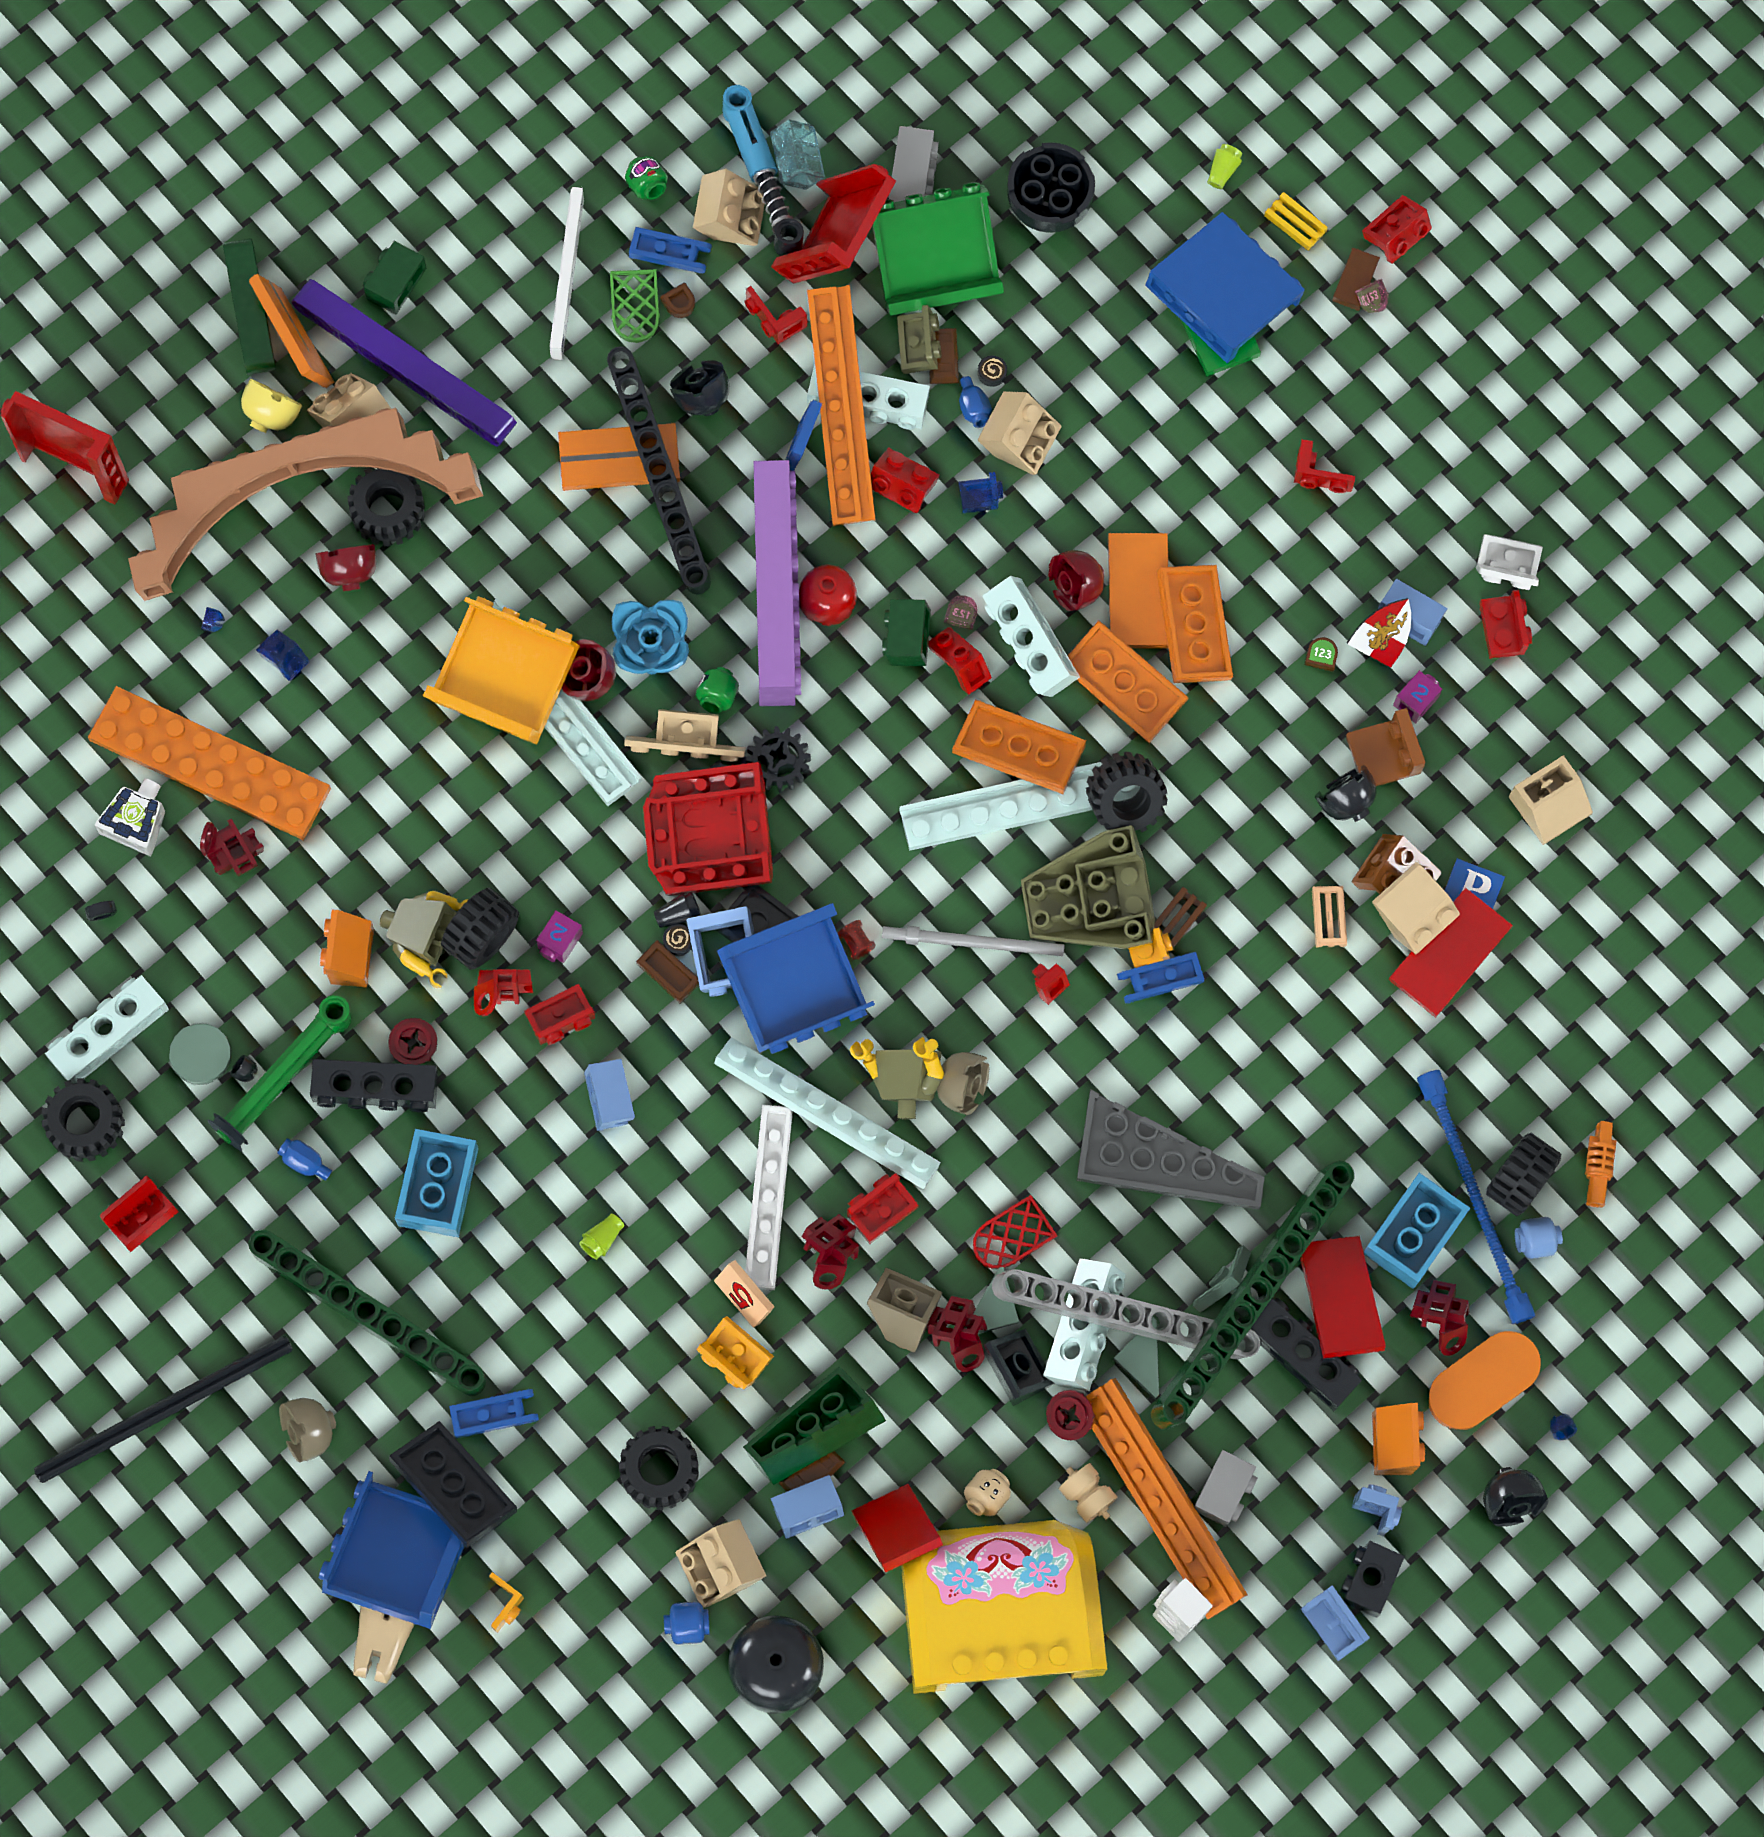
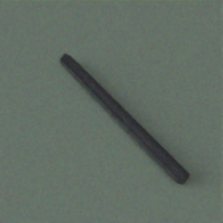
[34,1336,293,1483]

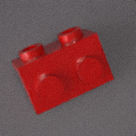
[871,447,939,513]
[524,984,595,1045]
[847,1173,919,1245]
[100,1176,179,1252]

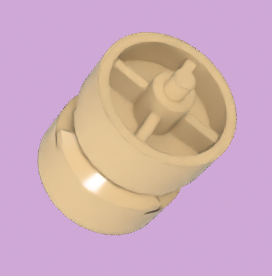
[1058,1463,1118,1523]

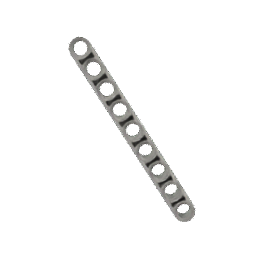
[992,1269,1260,1359]

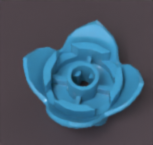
[612,600,689,675]

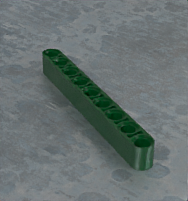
[248,1230,486,1396]

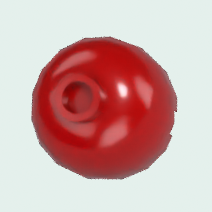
[799,564,857,626]

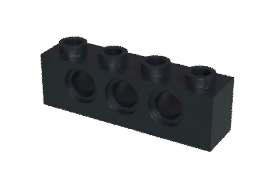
[310,1059,438,1113]
[1251,1298,1362,1412]

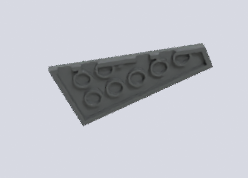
[1076,1089,1265,1210]

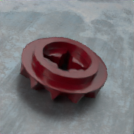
[388,1018,438,1065]
[1046,1390,1096,1441]

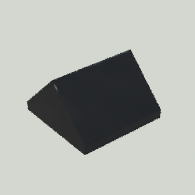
[984,1329,1055,1406]

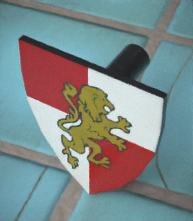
[1347,598,1411,667]

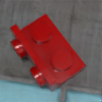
[1362,195,1432,264]
[1479,590,1532,659]

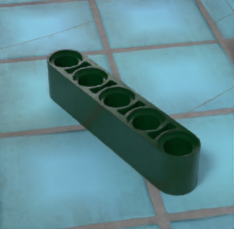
[223,238,276,375]

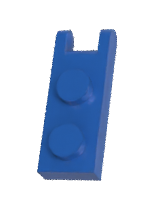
[629,227,712,273]
[1117,952,1204,1003]
[449,1389,539,1439]

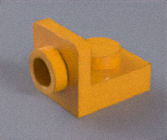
[1128,927,1173,968]

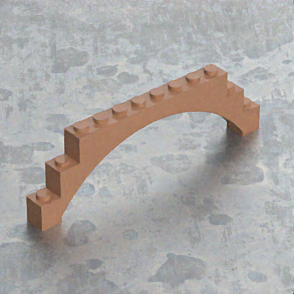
[128,408,483,601]

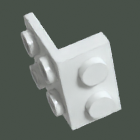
[1476,534,1543,590]

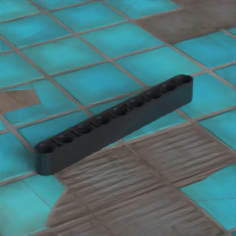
[607,346,711,595]

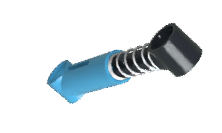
[722,85,804,256]

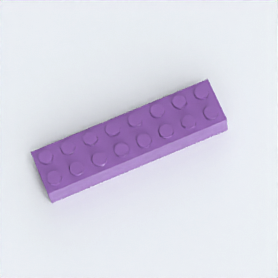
[753,460,801,706]

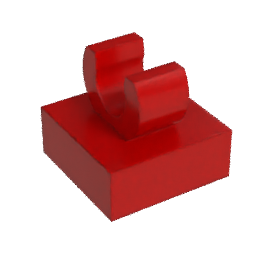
[1032,963,1070,1005]

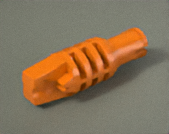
[1585,1121,1617,1208]

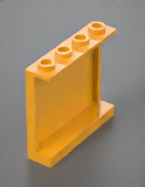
[423,596,579,745]

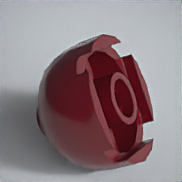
[315,544,377,591]
[1048,550,1104,611]
[562,639,616,701]

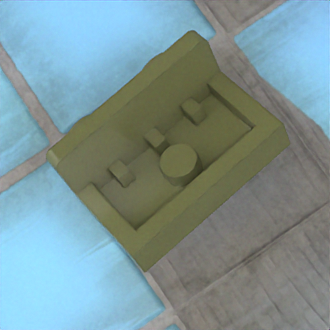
[897,305,942,374]

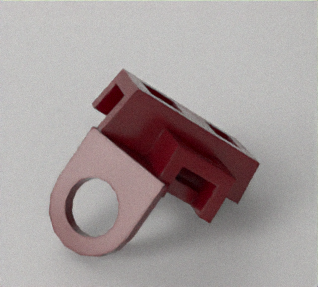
[200,818,264,876]
[801,1214,859,1290]
[1410,1280,1470,1356]
[927,1296,988,1372]

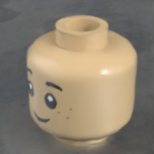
[964,1469,1011,1516]

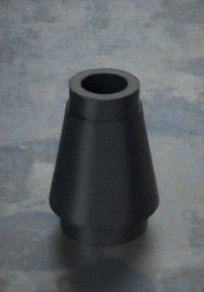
[654,893,701,928]

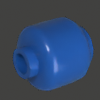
[664,1602,710,1645]

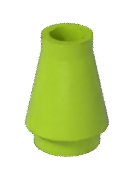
[1207,144,1242,189]
[579,1214,624,1260]

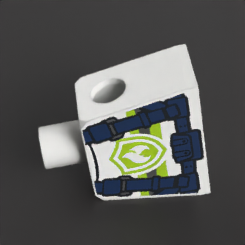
[95,778,165,857]

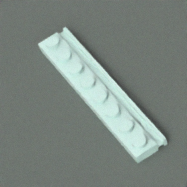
[492,598,642,806]
[899,762,1140,851]

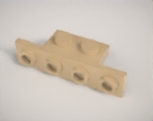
[624,709,746,761]

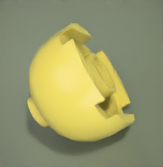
[241,379,302,433]

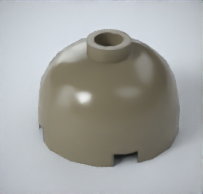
[937,1052,990,1115]
[279,1398,336,1463]

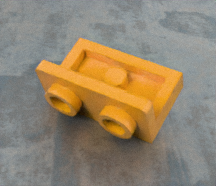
[697,1316,774,1389]

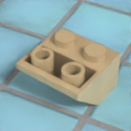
[693,169,765,246]
[307,373,391,428]
[978,391,1062,475]
[1509,755,1593,845]
[675,1519,766,1609]

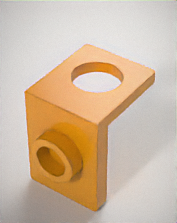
[489,1572,524,1633]

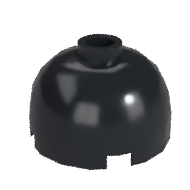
[670,360,730,416]
[1315,765,1377,822]
[1483,1467,1549,1527]

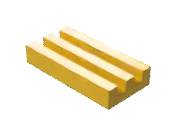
[1264,192,1328,251]

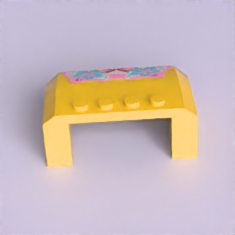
[901,1520,1107,1694]

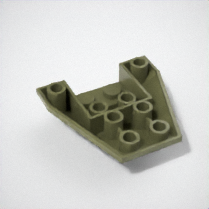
[1021,825,1155,949]

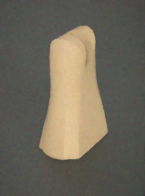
[353,1606,415,1684]

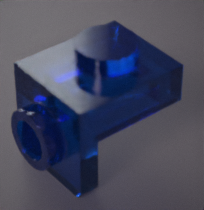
[959,472,1003,513]
[256,630,309,681]

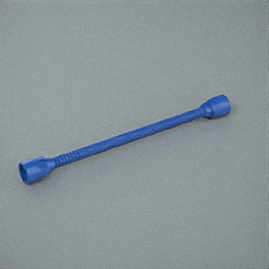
[1417,1070,1536,1325]

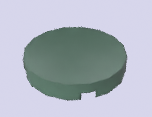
[169,1024,232,1085]

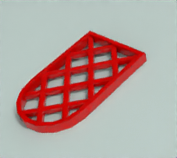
[973,1195,1057,1269]

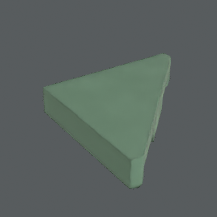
[1193,1245,1251,1313]
[965,1267,1019,1334]
[1113,1317,1159,1399]

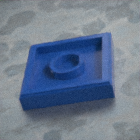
[785,400,822,471]

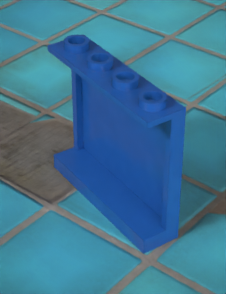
[1145,212,1305,364]
[717,903,875,1054]
[319,1471,465,1629]

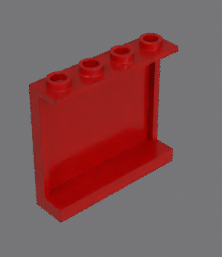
[771,164,896,284]
[1,391,129,505]

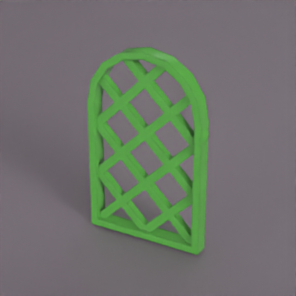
[610,269,660,343]

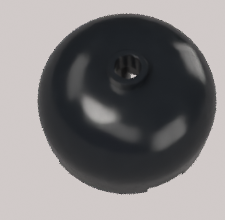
[1007,143,1095,233]
[728,1615,824,1714]

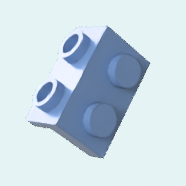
[1352,1484,1402,1536]

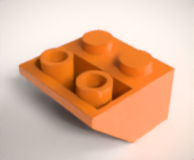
[320,909,374,987]
[1372,1403,1425,1475]

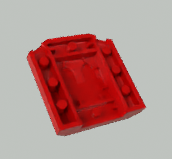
[643,762,773,896]

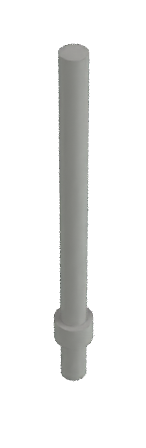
[882,926,1064,956]

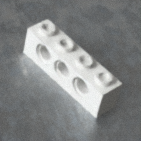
[1152,1578,1213,1642]

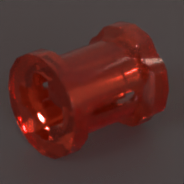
[837,920,876,960]

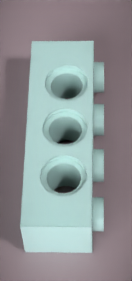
[807,364,930,430]
[983,576,1080,697]
[45,975,169,1084]
[1043,1258,1126,1391]

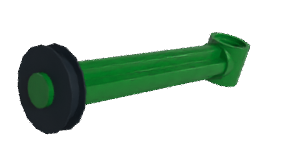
[208,995,352,1151]

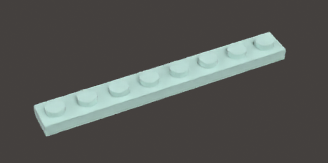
[714,1037,941,1190]

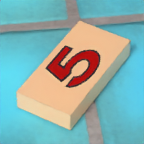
[714,1260,774,1328]

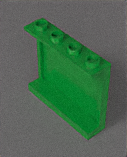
[872,182,1004,316]

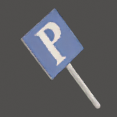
[1444,858,1505,909]

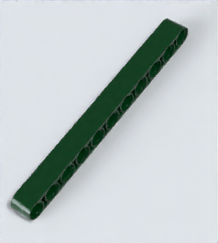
[1151,1161,1355,1430]

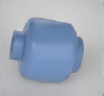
[1515,1217,1563,1259]

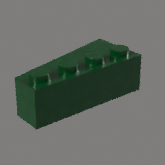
[743,1366,886,1485]

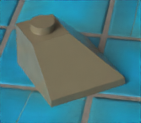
[867,1268,943,1353]

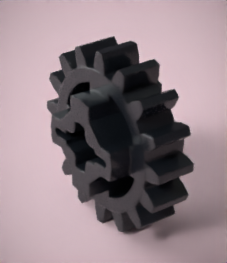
[746,726,811,793]

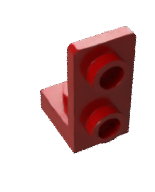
[744,286,807,344]
[1293,439,1355,493]
[928,627,992,695]

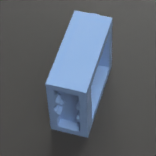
[687,906,755,997]

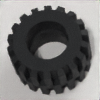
[348,468,425,546]
[1086,752,1168,832]
[441,887,519,970]
[41,1078,125,1162]
[1486,1132,1562,1217]
[619,1426,699,1510]

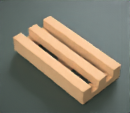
[1312,886,1347,948]

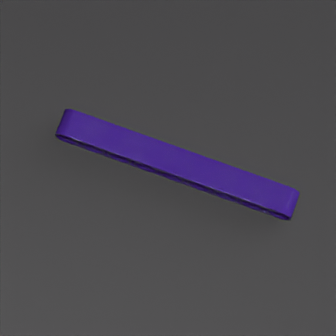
[291,279,517,447]

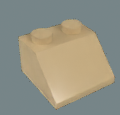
[1372,861,1460,954]

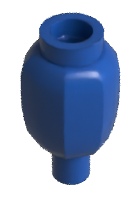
[959,376,992,428]
[277,1138,332,1181]

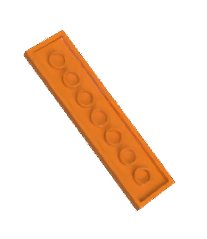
[88,686,331,841]

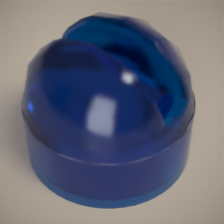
[201,607,225,632]
[1550,1413,1577,1440]

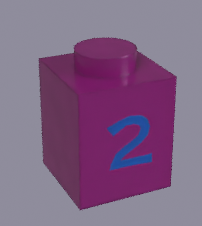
[1393,670,1442,724]
[536,911,583,963]

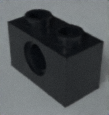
[1340,1541,1405,1618]

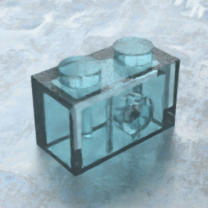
[770,119,825,190]

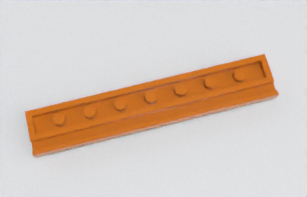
[807,285,876,526]
[1085,1378,1248,1620]

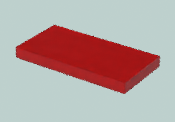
[1389,887,1513,1018]
[1300,1236,1386,1359]

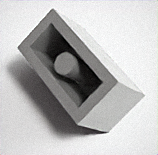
[1194,1450,1258,1527]

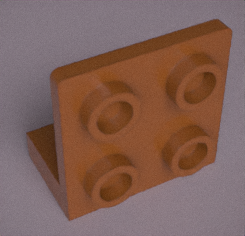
[1346,708,1425,786]
[1351,834,1441,894]

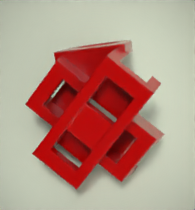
[474,969,533,1017]

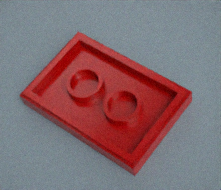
[851,1484,943,1572]

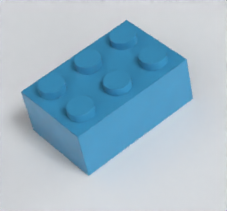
[395,1129,479,1238]
[1364,1173,1470,1289]

